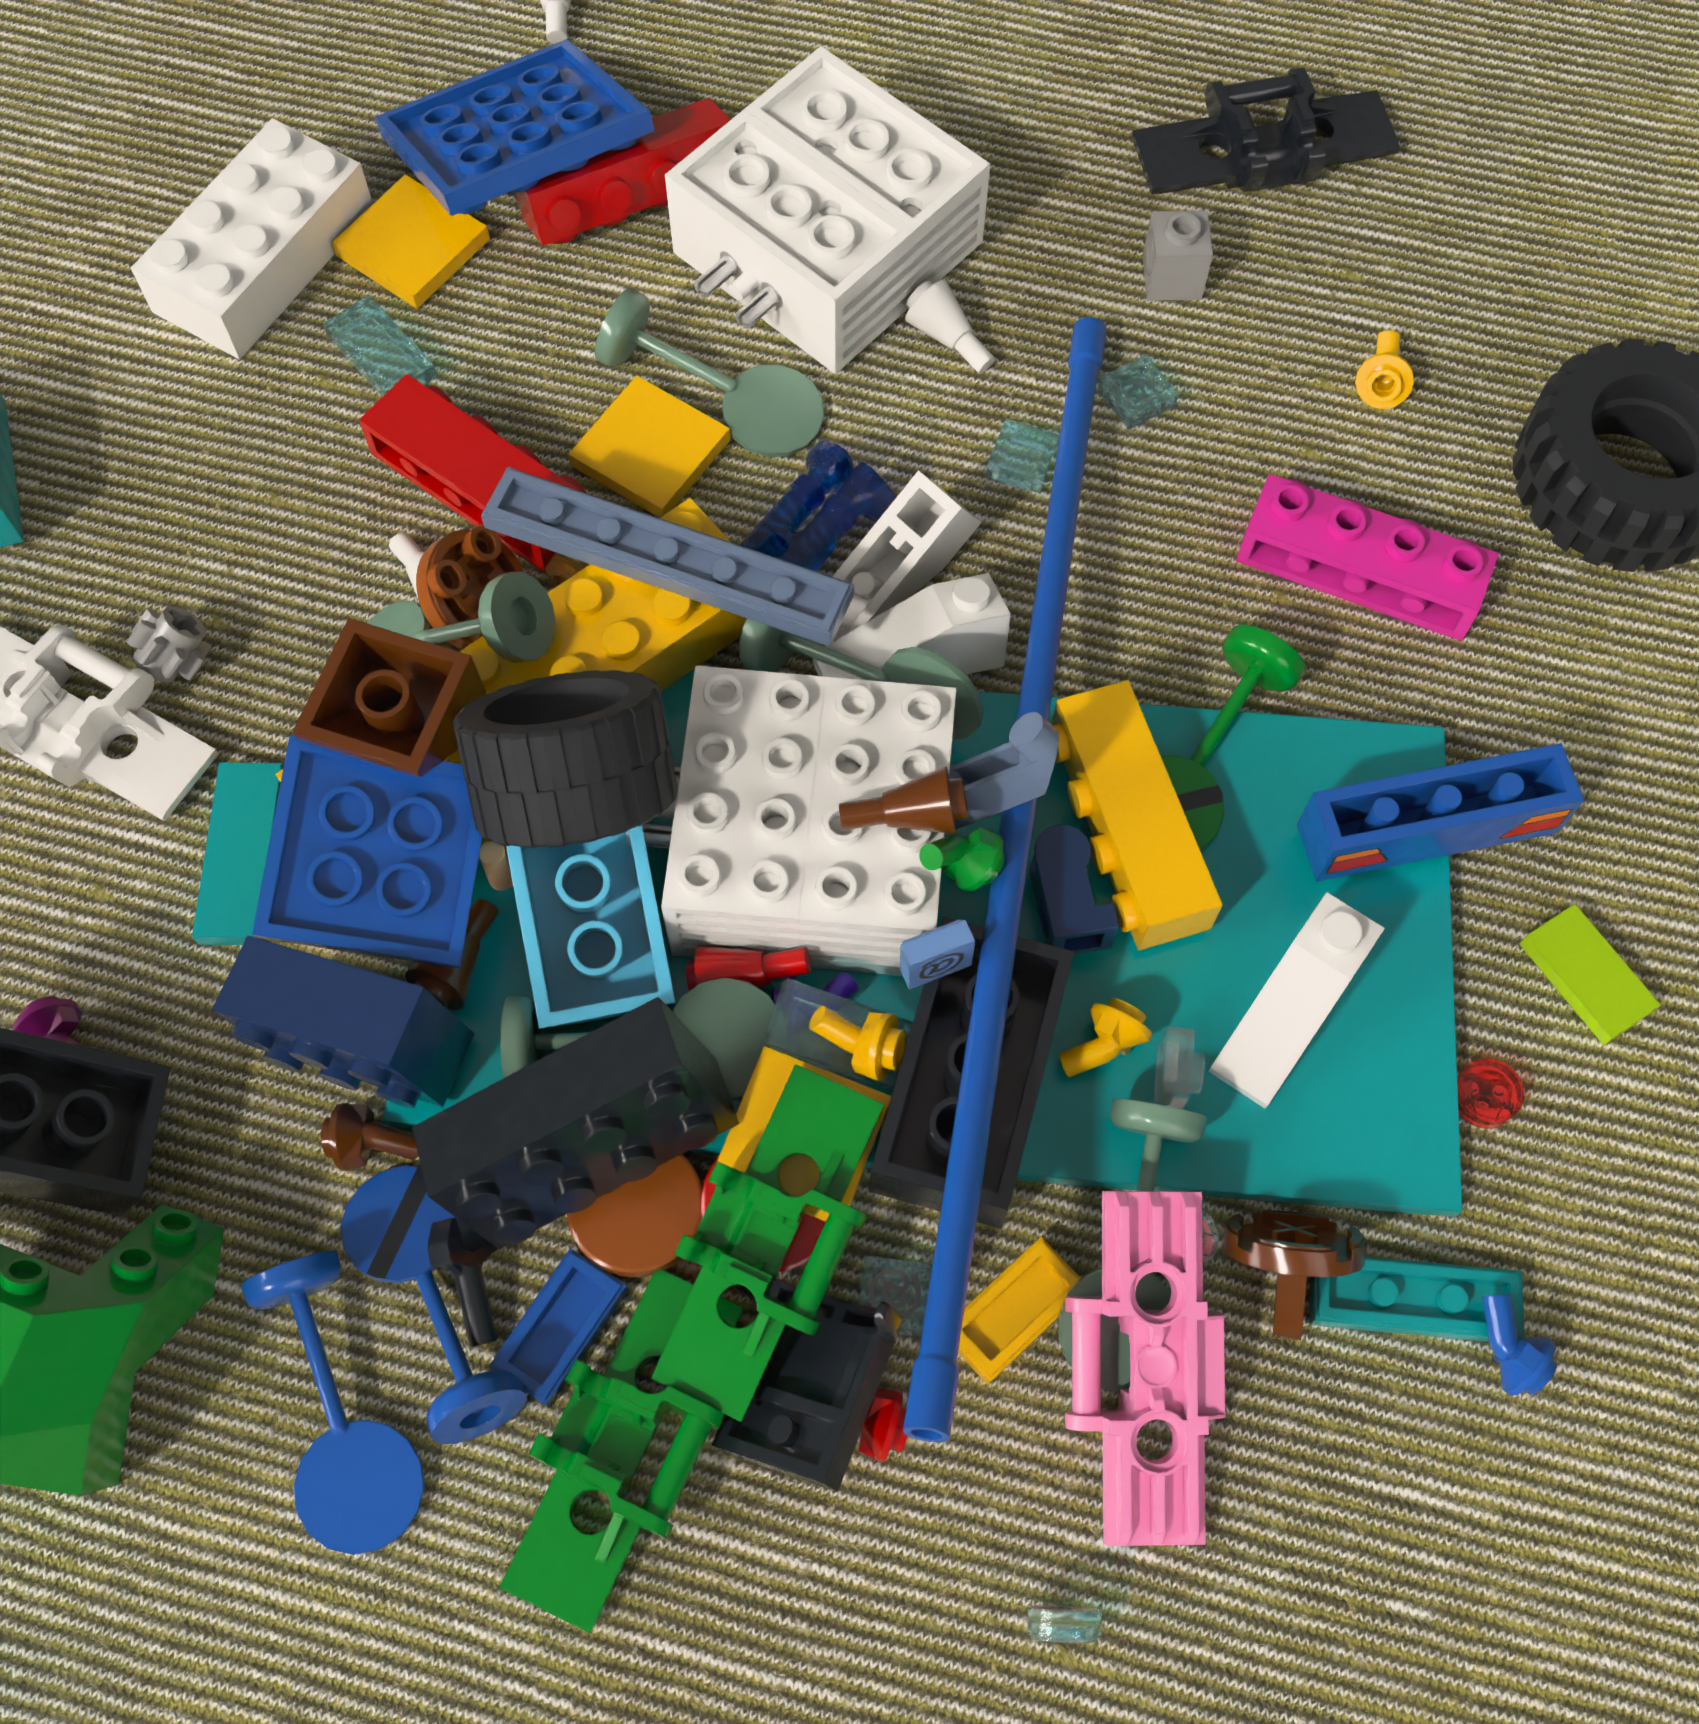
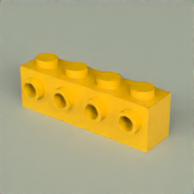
[1051,680,1222,951]

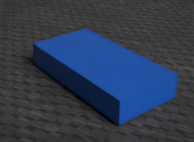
[489,1248,629,1408]

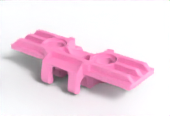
[1065,1191,1225,1546]

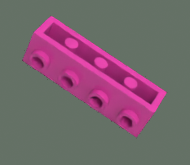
[1236,473,1499,641]

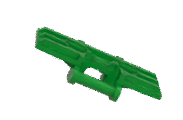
[651,1064,885,1422]
[499,1270,744,1634]

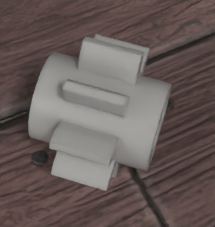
[127,606,212,682]

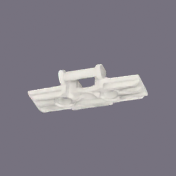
[0,624,219,821]

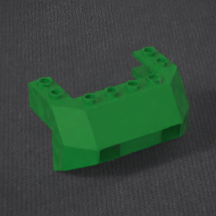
[0,1204,225,1496]

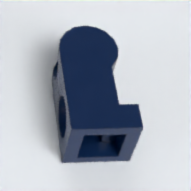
[1030,825,1119,954]

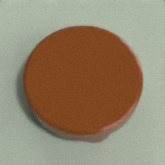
[416,526,524,649]
[567,1154,702,1277]

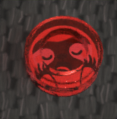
[1457,1058,1524,1129]

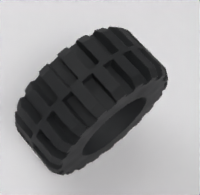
[1512,339,1699,572]

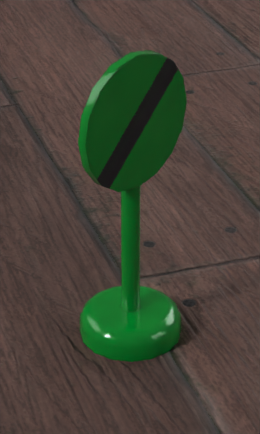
[1161,624,1306,852]

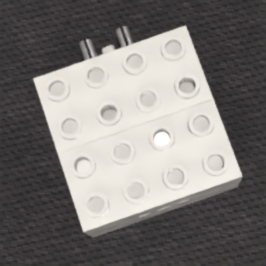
[665,46,990,374]
[626,665,956,976]

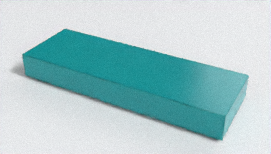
[192,762,284,945]
[1309,1257,1525,1342]

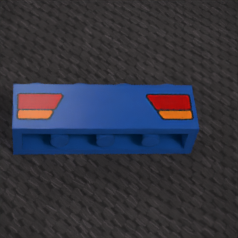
[1297,743,1585,882]

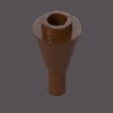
[839,766,968,834]
[405,898,499,1010]

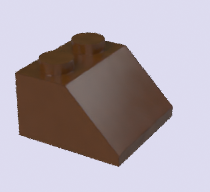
[292,618,486,778]

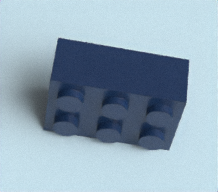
[212,935,475,1109]

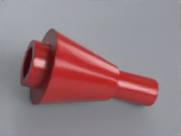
[686,946,812,991]

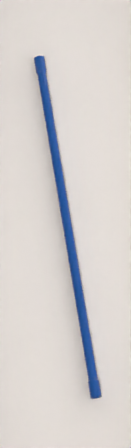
[903,317,1107,1442]

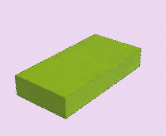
[1519,904,1661,1046]

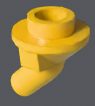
[1355,330,1414,409]
[1059,998,1153,1078]
[809,1006,907,1082]

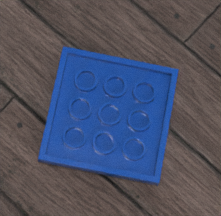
[375,39,655,216]

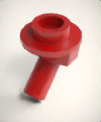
[858,1388,908,1463]

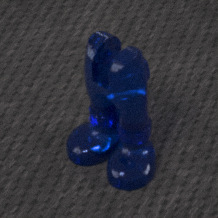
[741,440,896,571]

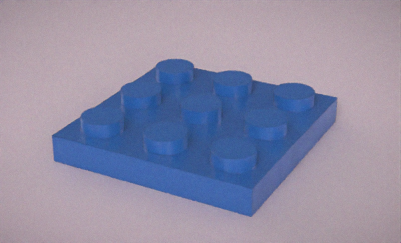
[252,735,482,969]

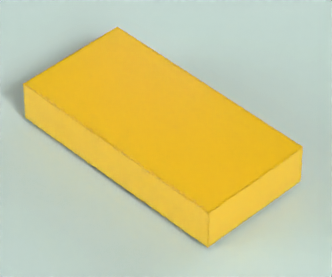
[958,1236,1081,1386]

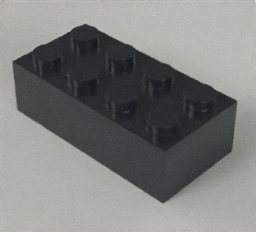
[869,917,1075,1229]
[412,997,739,1249]
[0,1027,171,1216]

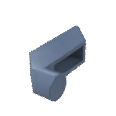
[944,712,1059,834]

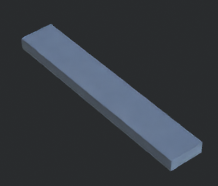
[481,467,854,647]

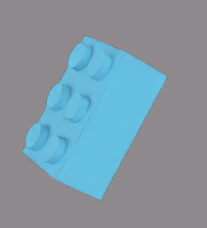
[506,826,675,1030]

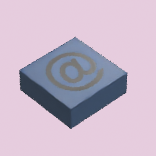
[900,919,975,990]

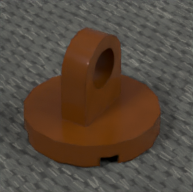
[1222,1210,1367,1341]

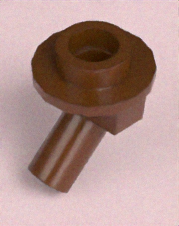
[321,1103,418,1171]

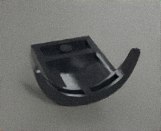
[712,1279,903,1492]

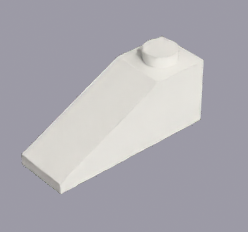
[832,470,982,640]
[813,573,1011,680]
[1208,892,1385,1109]

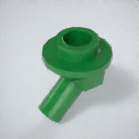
[919,827,1004,891]

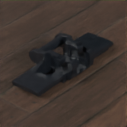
[1131,67,1400,195]

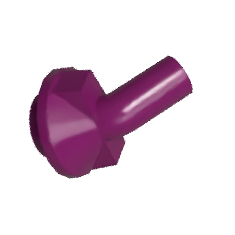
[13,996,82,1046]

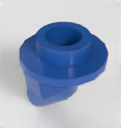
[1482,1294,1557,1396]

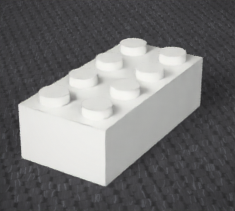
[131,118,373,360]

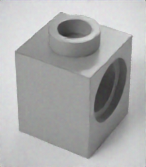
[1142,211,1213,301]

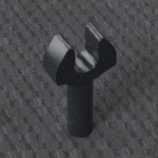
[427,1217,498,1347]

